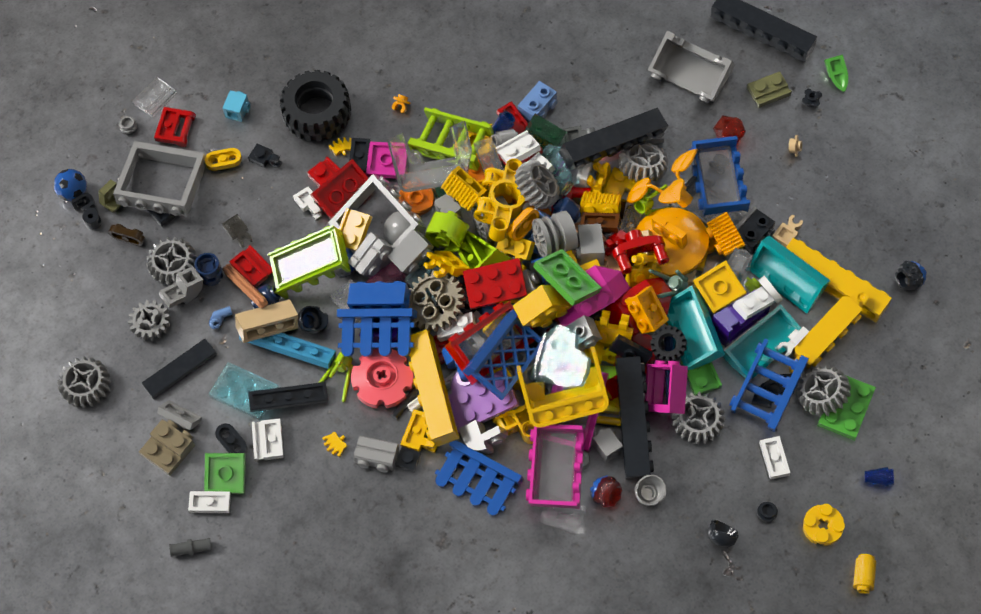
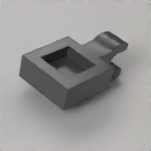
[563,125,595,142]

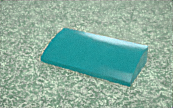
[746,236,830,313]
[667,285,725,370]
[723,304,801,379]

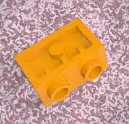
[625,286,669,334]

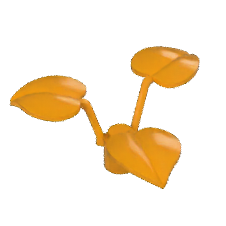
[627,149,698,208]

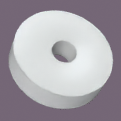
[758,276,783,304]

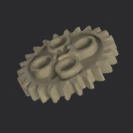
[409,271,466,332]

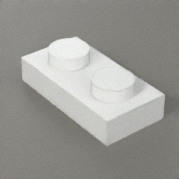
[732,287,774,320]
[437,312,476,342]
[759,436,790,480]
[188,491,231,513]

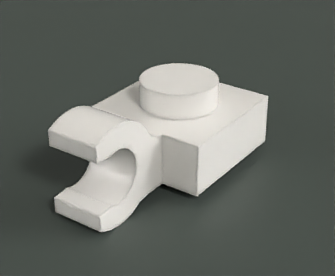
[293,187,322,220]
[776,326,809,357]

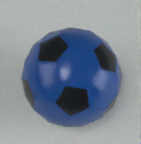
[53,169,87,202]

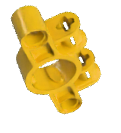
[474,158,525,242]
[486,356,534,444]

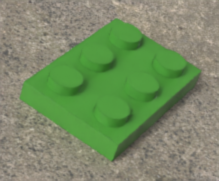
[533,249,602,306]
[817,375,876,441]

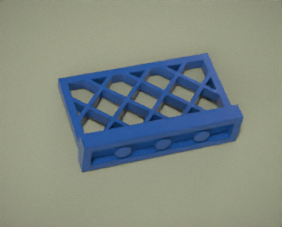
[462,309,546,400]

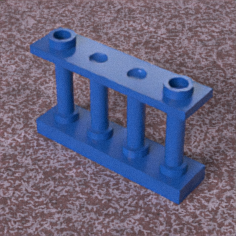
[729,339,809,432]

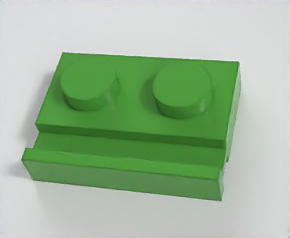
[680,360,722,396]

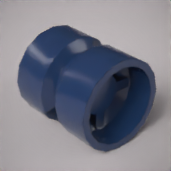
[195,253,223,286]

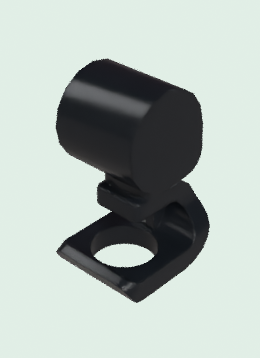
[72,193,102,230]

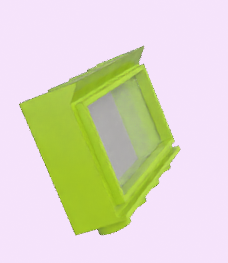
[268,225,351,299]

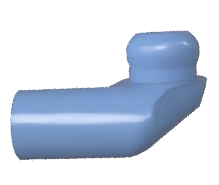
[209,306,233,329]

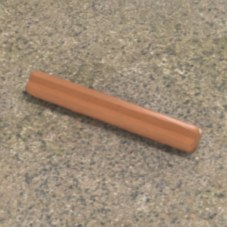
[222,264,268,308]

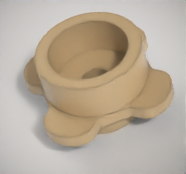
[789,135,802,157]

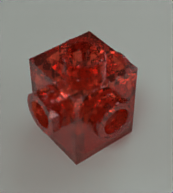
[713,115,746,144]

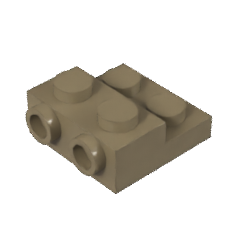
[139,419,195,476]

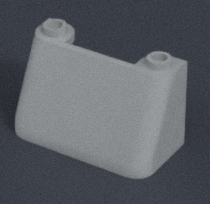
[648,31,735,103]

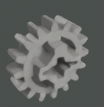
[128,300,171,341]

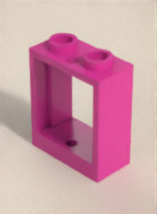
[645,360,688,414]

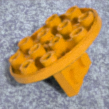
[635,207,709,277]

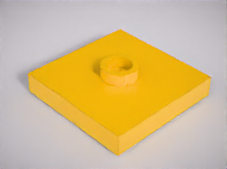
[693,260,747,314]

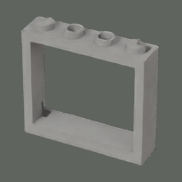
[113,141,206,217]
[328,174,426,277]

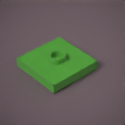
[204,453,246,493]

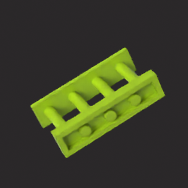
[407,107,494,171]

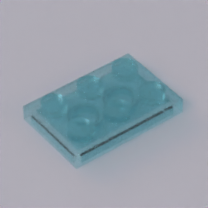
[208,362,279,420]

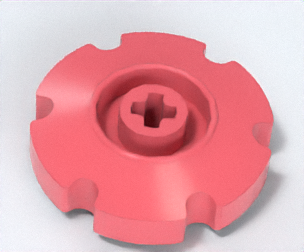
[351,348,414,409]

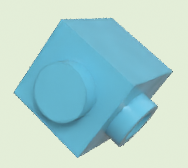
[222,90,251,122]

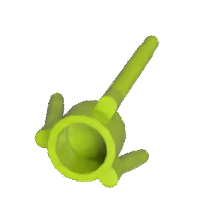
[634,184,670,216]
[318,352,354,402]

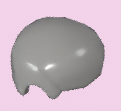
[634,475,667,506]

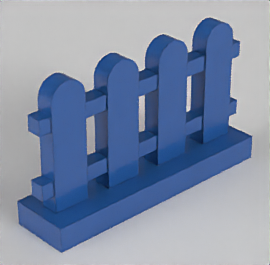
[337,308,417,357]
[435,440,524,516]

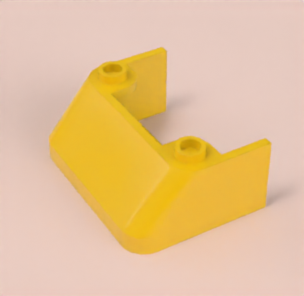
[517,346,609,428]

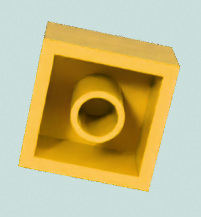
[513,285,572,328]

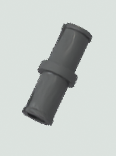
[169,538,212,557]

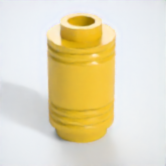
[853,554,877,594]

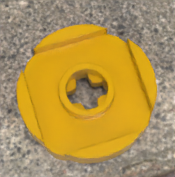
[803,504,845,546]

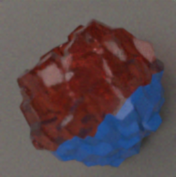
[590,475,622,508]

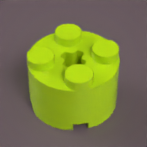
[425,211,470,252]

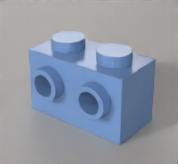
[518,81,558,126]

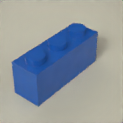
[347,281,411,309]

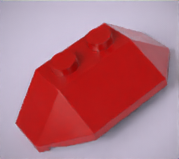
[604,277,672,335]

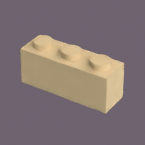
[235,299,298,343]

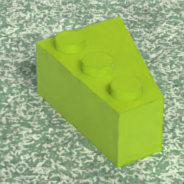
[458,231,511,269]

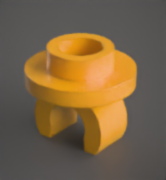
[392,94,411,113]

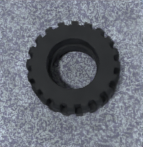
[280,70,351,141]

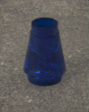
[492,111,515,134]
[865,467,894,487]

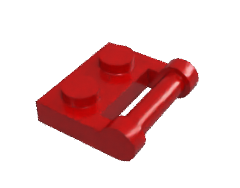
[154,107,196,147]

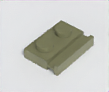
[747,71,792,108]

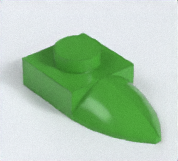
[824,54,848,92]

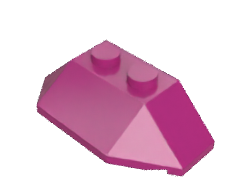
[558,265,630,327]

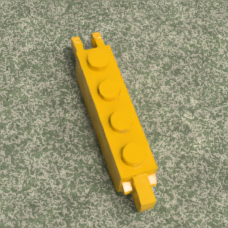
[789,290,869,373]

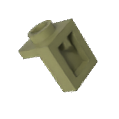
[98,179,122,213]

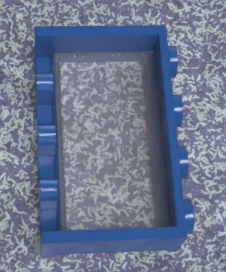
[689,136,750,217]

